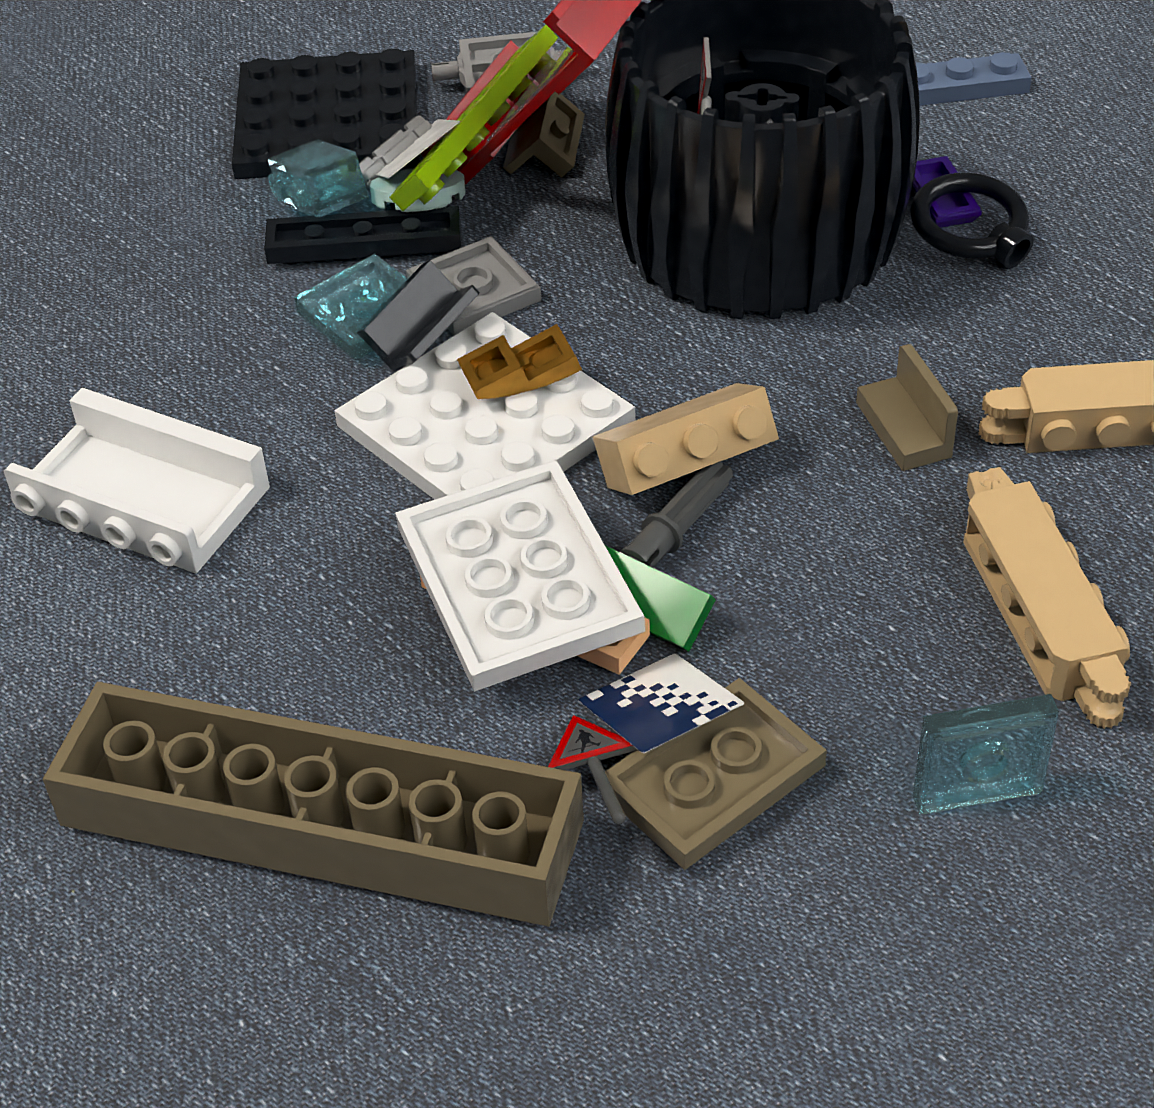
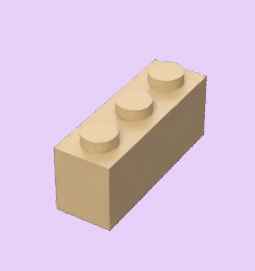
[592,383,779,495]

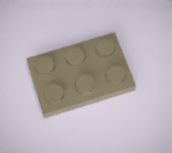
[605,678,827,870]

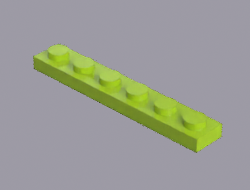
[389,25,558,211]

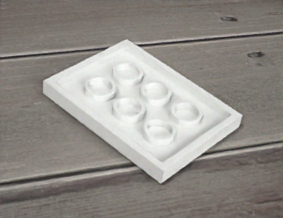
[395,460,645,692]

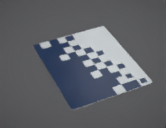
[578,654,744,753]

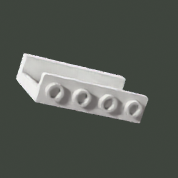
[4,388,270,574]

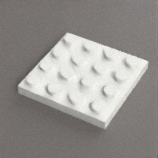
[334,312,636,500]

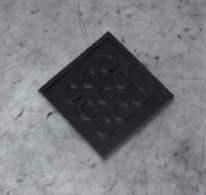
[232,49,418,180]

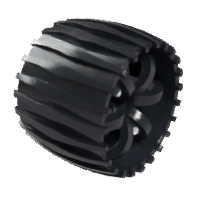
[605,0,920,319]

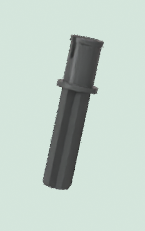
[620,461,733,568]

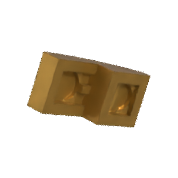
[457,324,582,399]

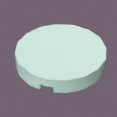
[370,168,465,212]

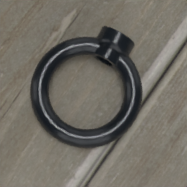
[910,172,1034,269]

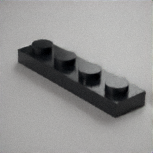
[264,206,461,264]

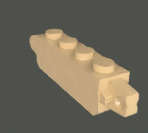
[979,360,1154,453]
[963,467,1131,729]

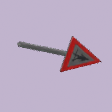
[548,715,638,825]

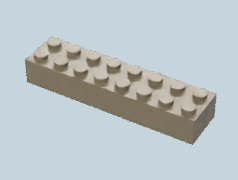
[43,681,584,927]

